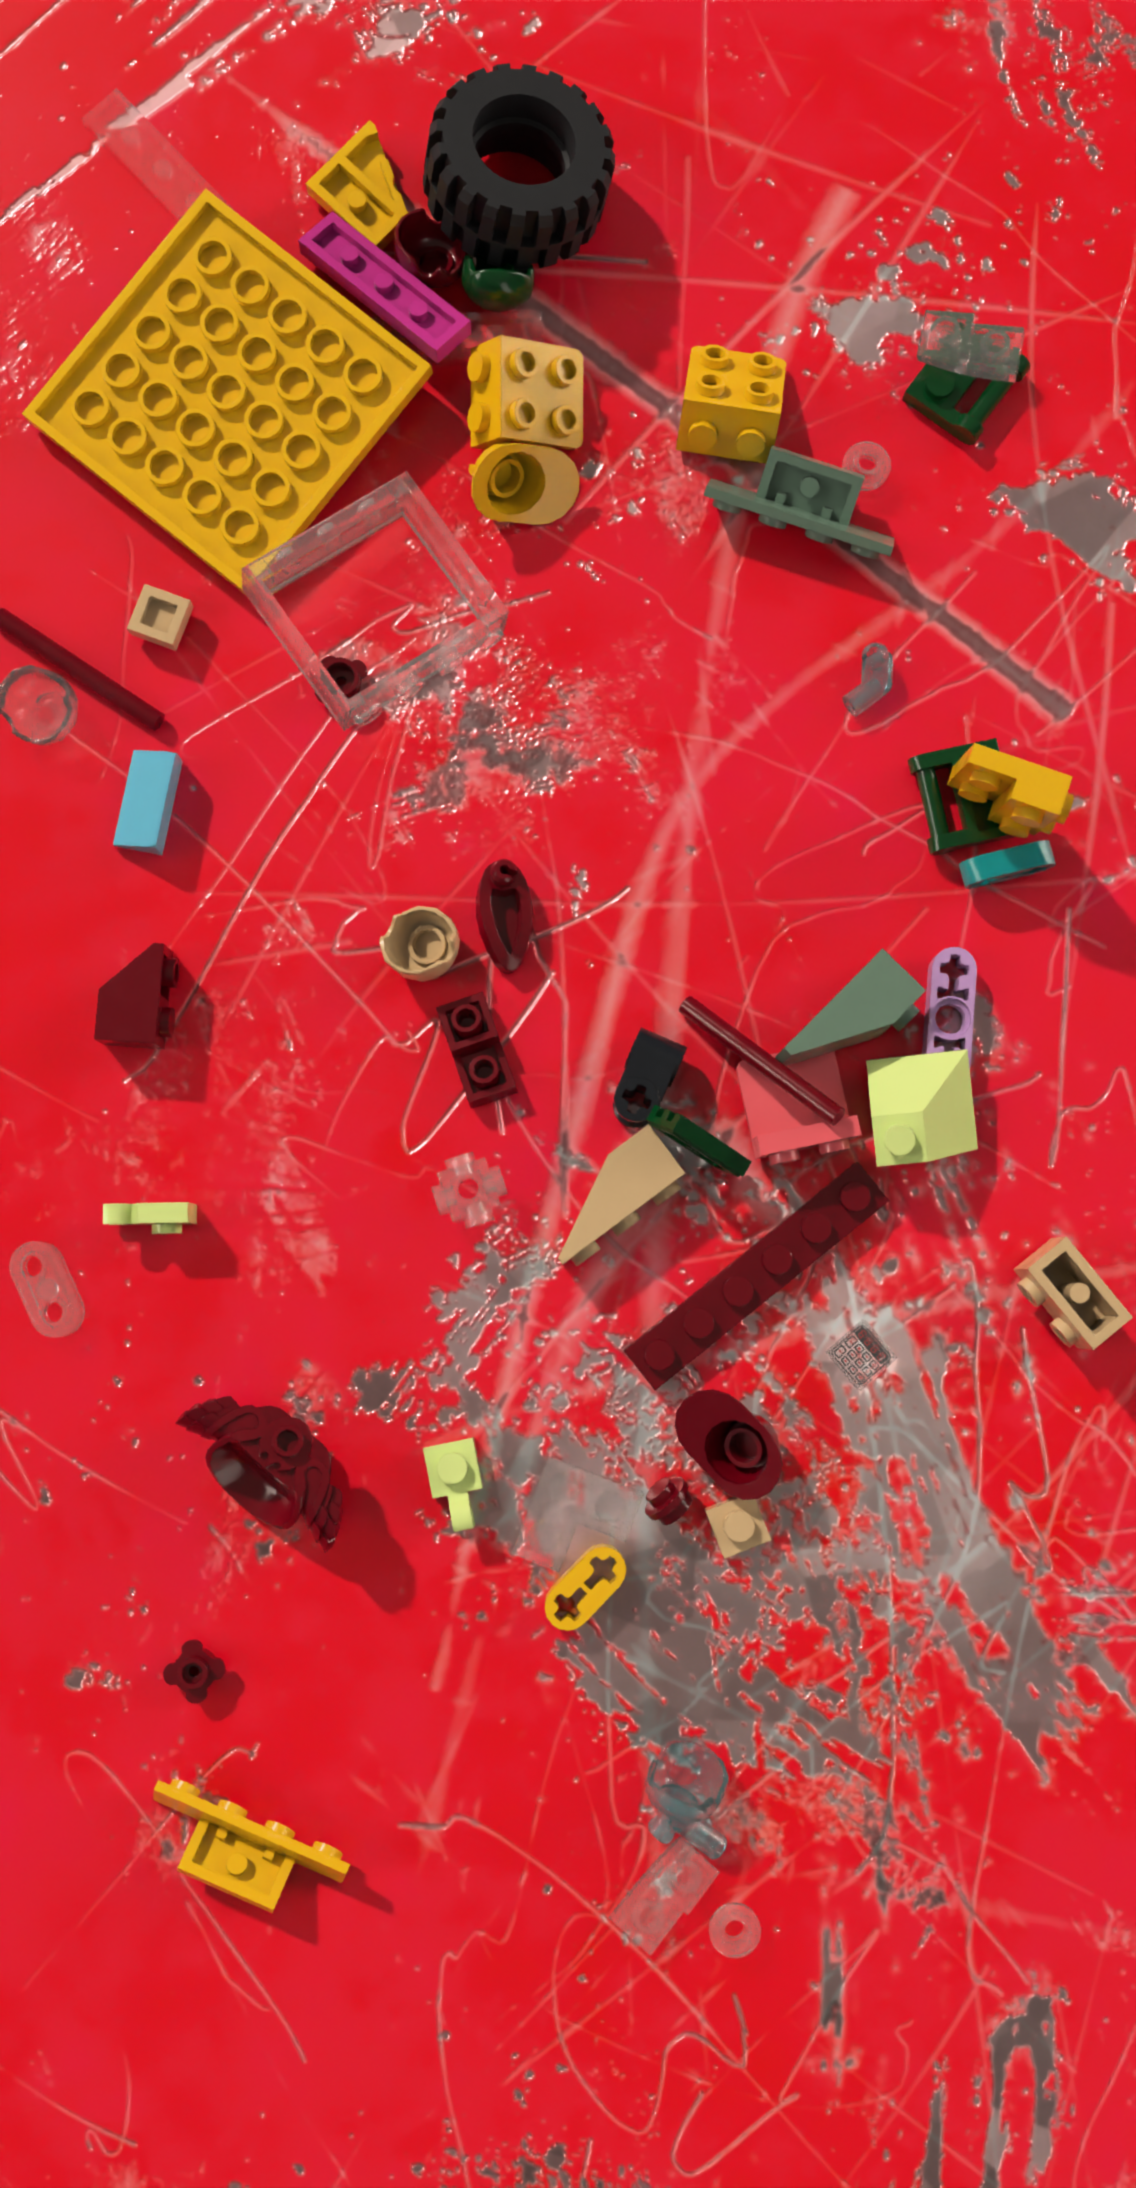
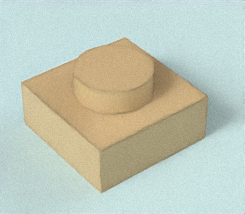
[127,584,194,651]
[704,1497,771,1559]

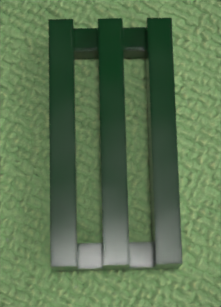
[646,1105,752,1177]

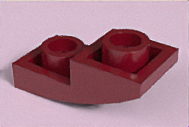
[436,992,518,1109]

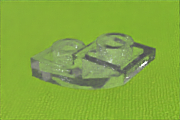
[917,310,1024,383]
[608,1836,720,1956]

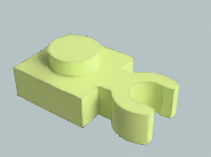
[103,1202,197,1234]

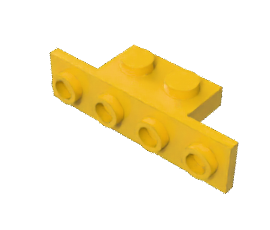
[153,1779,350,1913]

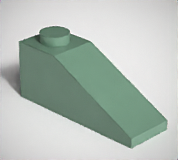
[775,948,926,1066]

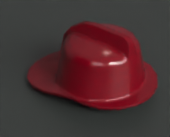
[675,1389,783,1500]

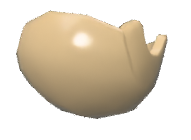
[379,906,460,982]

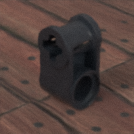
[613,1027,687,1129]

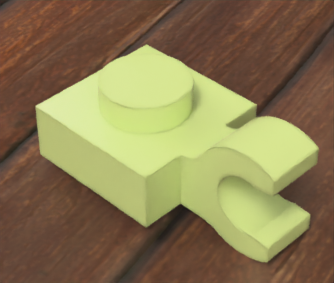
[423,1437,483,1532]

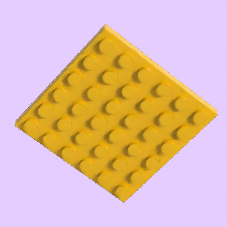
[22,188,433,598]

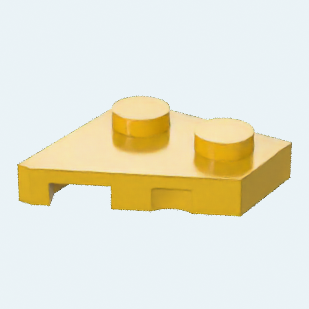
[305,120,408,250]

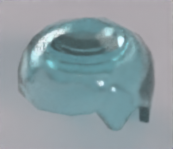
[645,1740,729,1825]

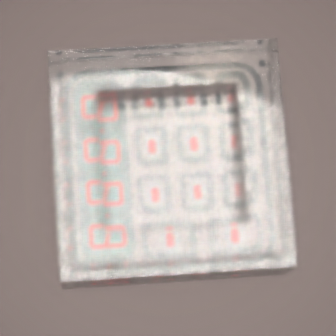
[825,1319,898,1391]

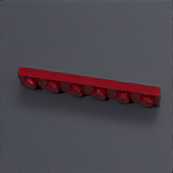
[623,1162,889,1391]

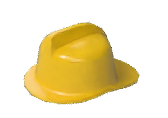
[469,442,579,525]

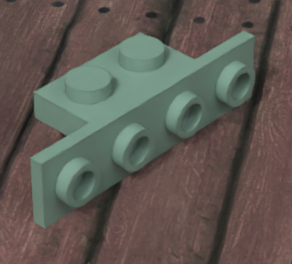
[703,445,895,559]

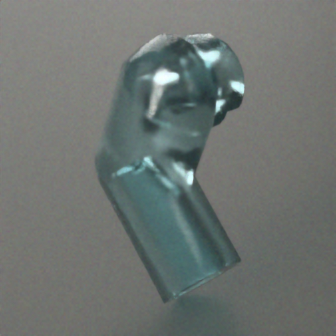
[842,642,893,717]
[648,1805,727,1860]

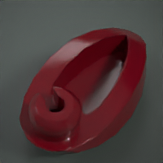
[476,859,534,974]

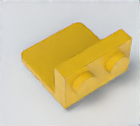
[467,335,583,450]
[676,345,786,464]

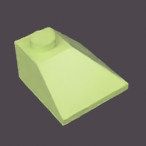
[866,1049,978,1167]

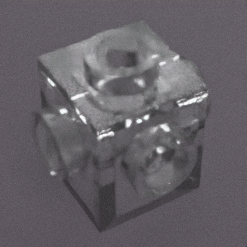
[431,1152,508,1229]

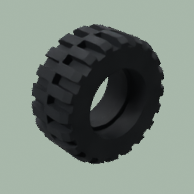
[423,63,615,270]

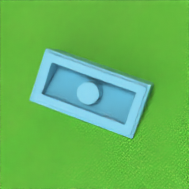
[113,750,183,855]

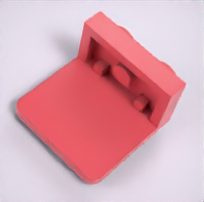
[736,1051,862,1165]

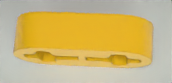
[545,1543,626,1631]

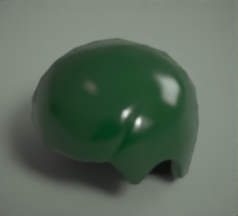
[461,254,534,313]

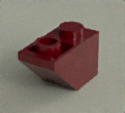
[94,943,180,1050]

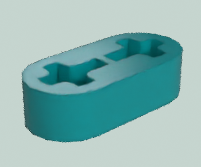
[959,840,1056,889]

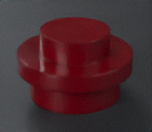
[645,1477,693,1525]

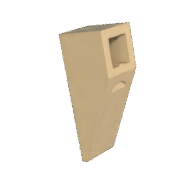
[558,1124,685,1266]

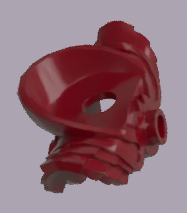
[175,1396,343,1553]

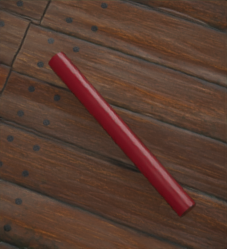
[0,608,165,731]
[679,996,845,1126]

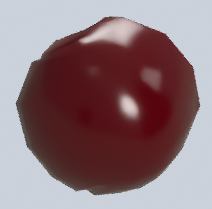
[394,208,468,288]

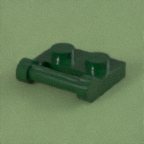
[902,318,1031,445]
[908,738,1015,856]

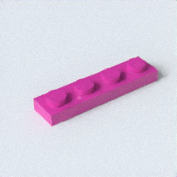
[298,211,471,364]

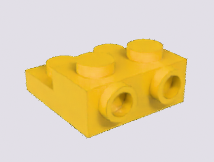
[947,743,1074,838]

